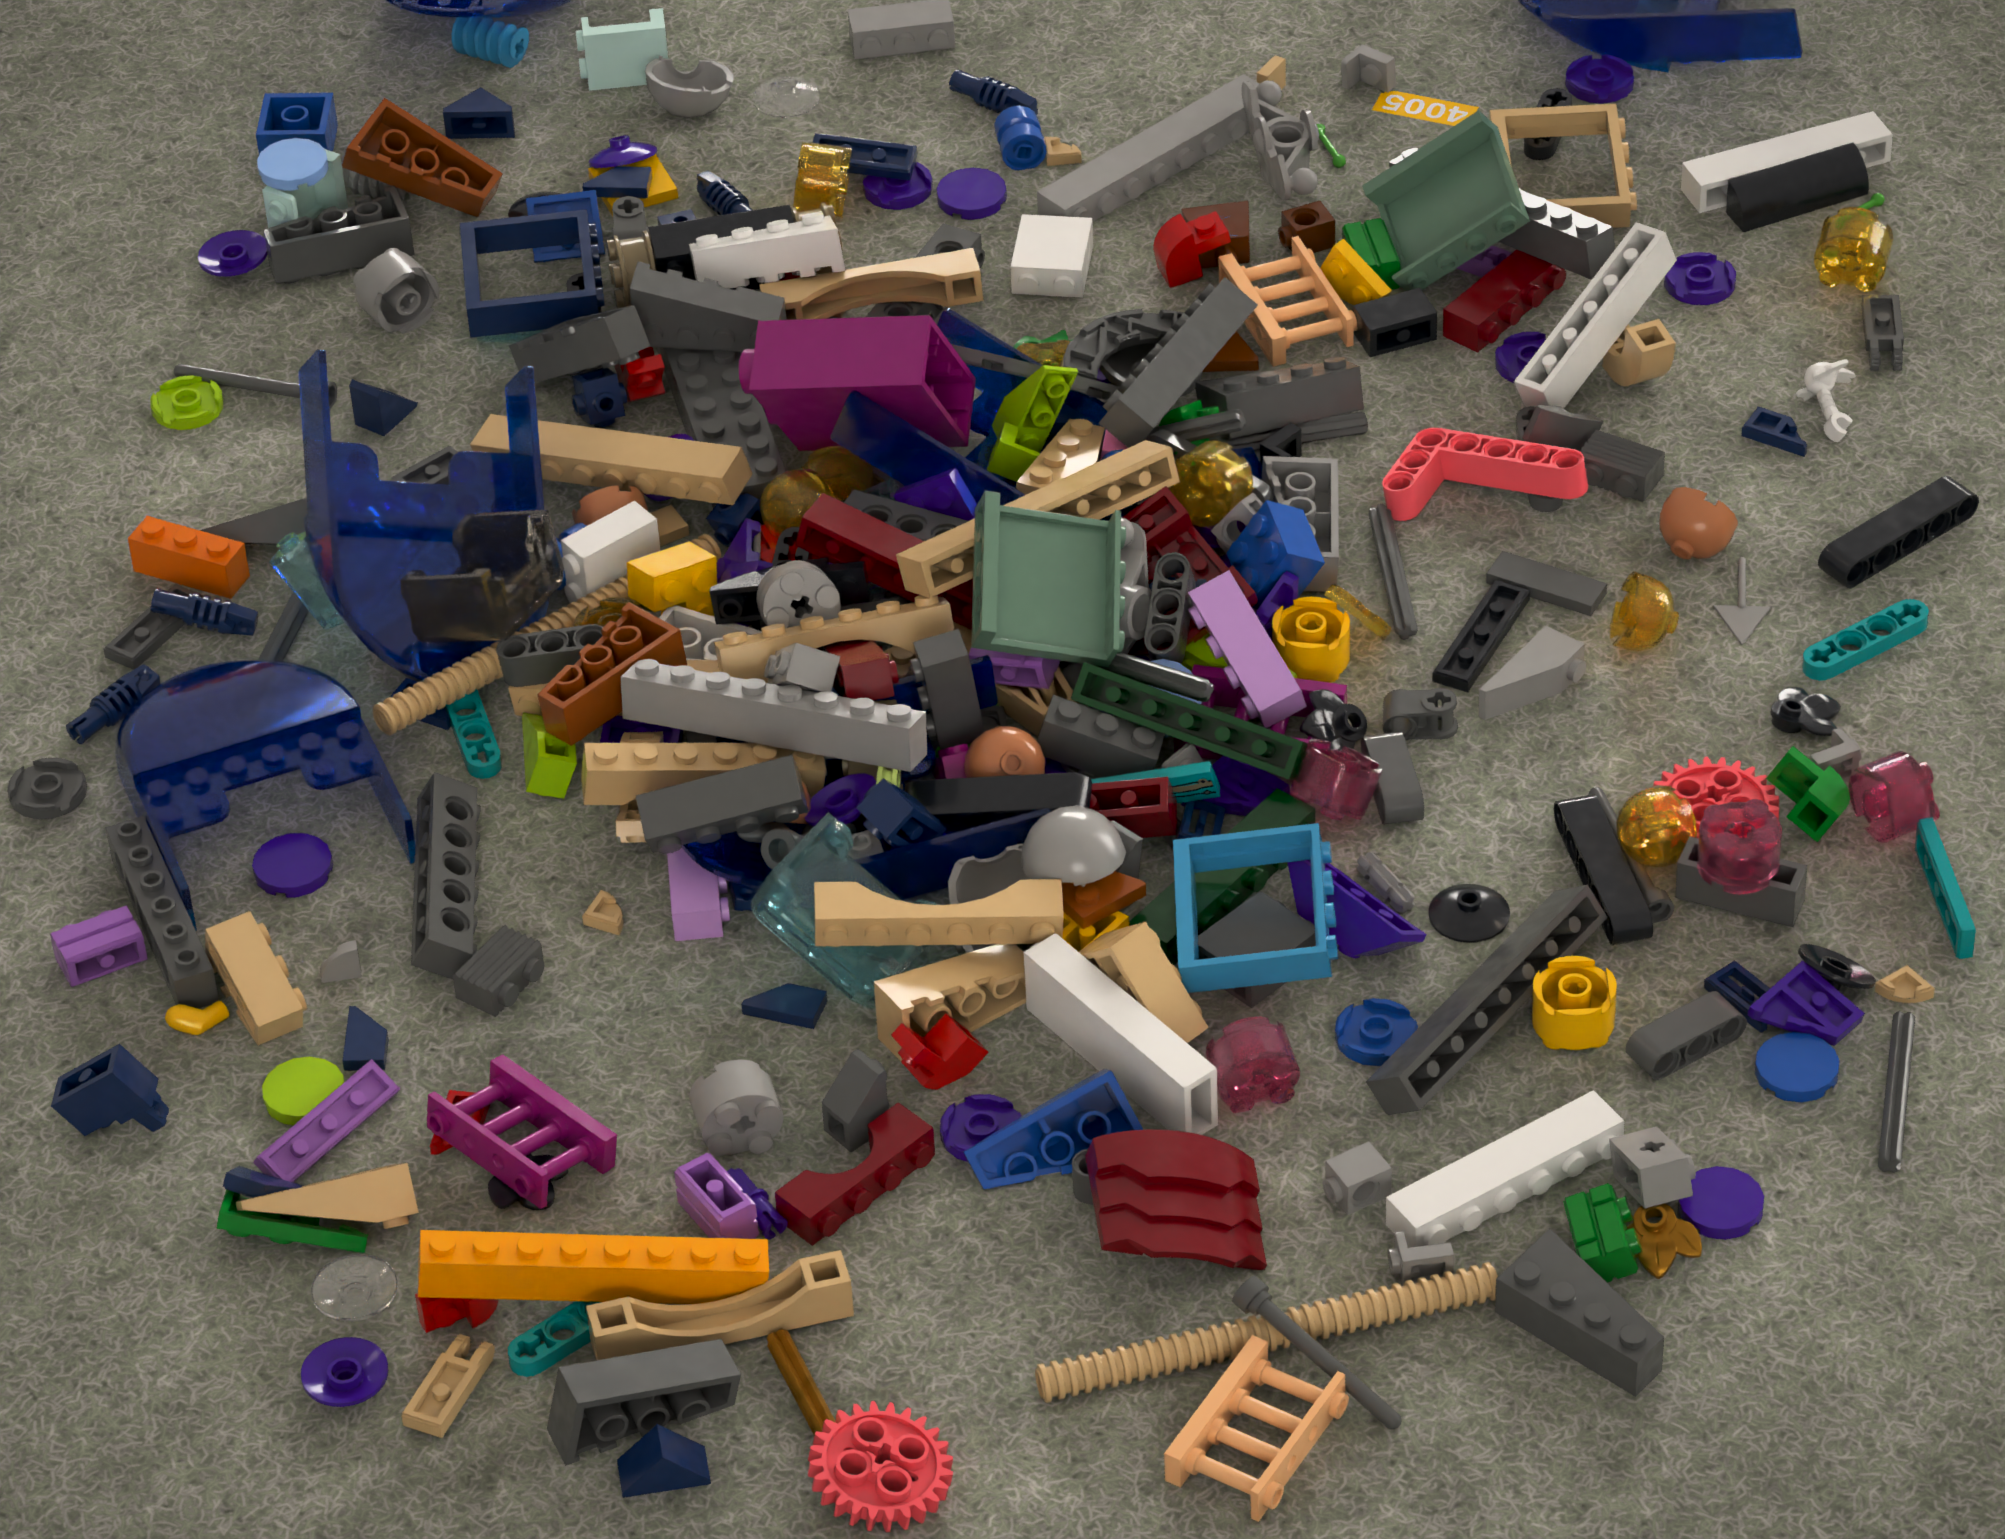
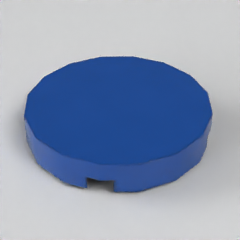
[1335,998,1418,1066]
[1755,1032,1840,1102]

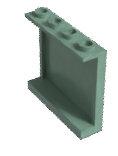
[1362,110,1530,291]
[971,491,1126,667]

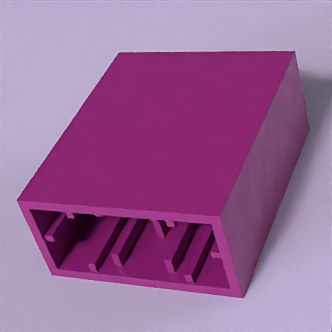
[739,315,976,451]

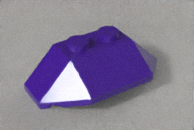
[1287,860,1427,958]

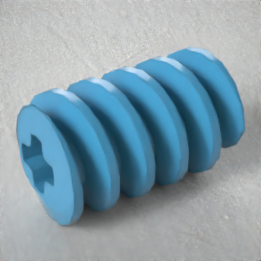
[452,11,529,68]

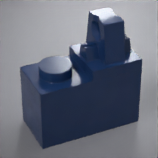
[51,1044,169,1136]

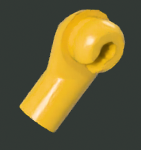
[165,1000,229,1035]

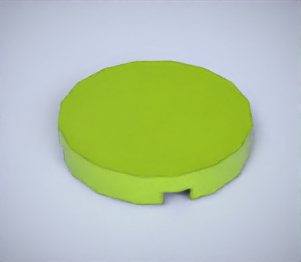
[150,375,223,430]
[262,1056,344,1126]

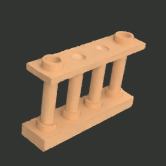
[1218,236,1357,367]
[1164,1335,1349,1522]

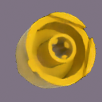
[1272,596,1350,683]
[1532,956,1617,1050]

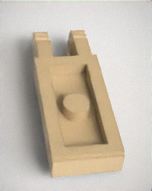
[401,1334,495,1438]

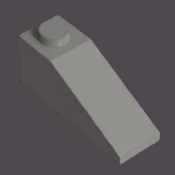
[1479,626,1586,720]

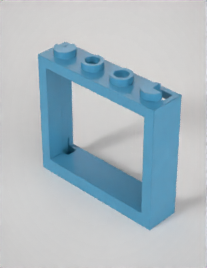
[1173,823,1338,993]

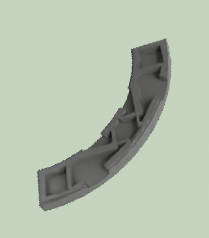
[1059,309,1184,380]
[951,344,1119,401]

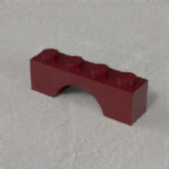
[775,1102,935,1246]

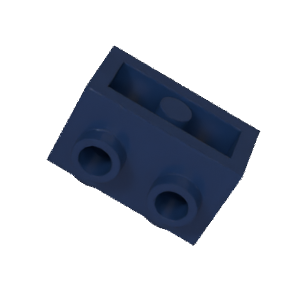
[857,778,947,859]

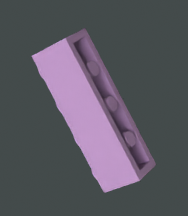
[1188,570,1307,728]
[667,835,730,941]

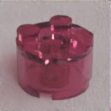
[1289,739,1382,821]
[1848,751,1940,843]
[1697,799,1782,894]
[1206,1016,1300,1113]

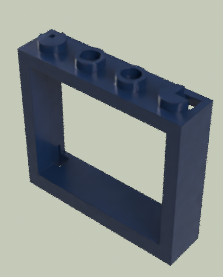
[460,209,605,338]

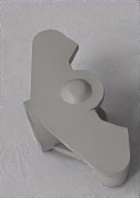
[1241,80,1319,201]
[1062,517,1151,690]

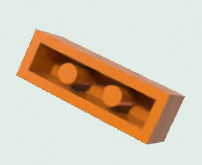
[128,516,250,599]

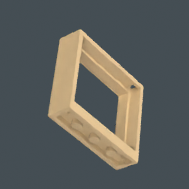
[1489,103,1637,228]

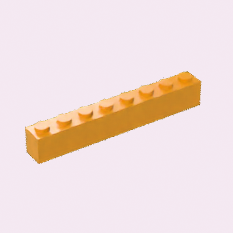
[418,1230,769,1304]

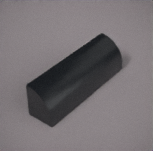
[1726,142,1869,232]

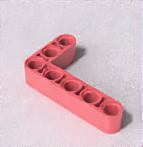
[1382,428,1588,521]

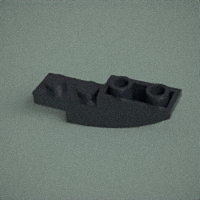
[709,557,871,625]

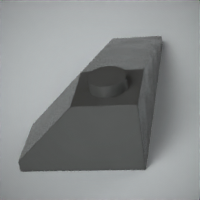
[200,491,350,550]

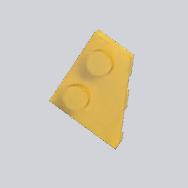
[1320,239,1392,305]

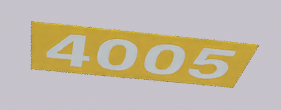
[1372,90,1479,126]

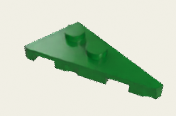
[217,1189,368,1253]

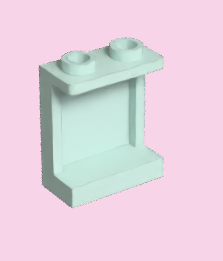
[576,8,668,91]
[262,149,348,228]

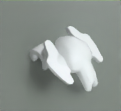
[1796,359,1856,442]

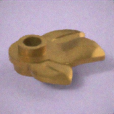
[1627,1203,1702,1279]

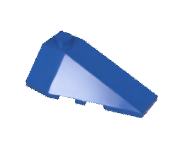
[963,1069,1143,1189]

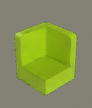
[987,422,1040,482]

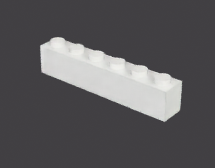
[1681,111,1893,213]
[1514,222,1677,409]
[1386,1090,1624,1248]

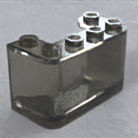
[400,510,564,643]

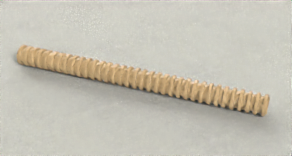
[373,534,721,736]
[1035,1262,1498,1403]

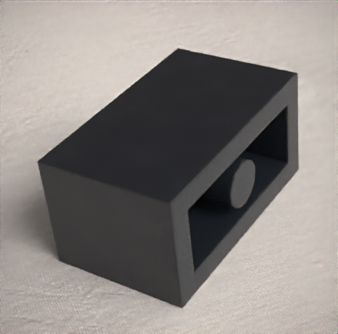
[1353,288,1437,357]

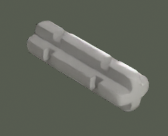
[1357,852,1415,914]

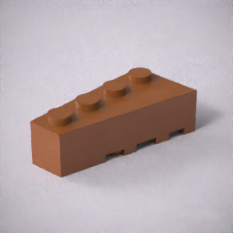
[342,98,503,217]
[537,602,688,746]

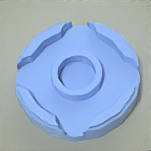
[257,138,329,191]

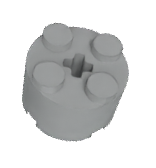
[353,248,440,334]
[756,560,841,628]
[689,1059,784,1156]

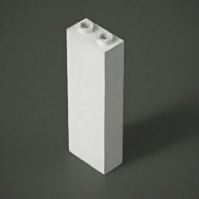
[1024,933,1218,1135]

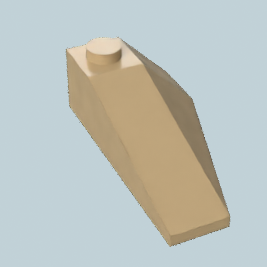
[235,1163,419,1229]

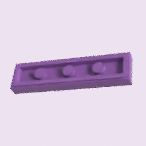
[253,1059,400,1183]

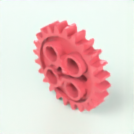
[1649,757,1779,852]
[808,1401,953,1532]

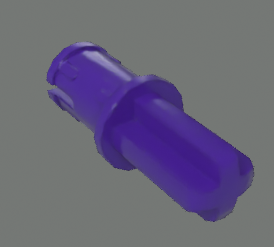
[727,1168,787,1240]

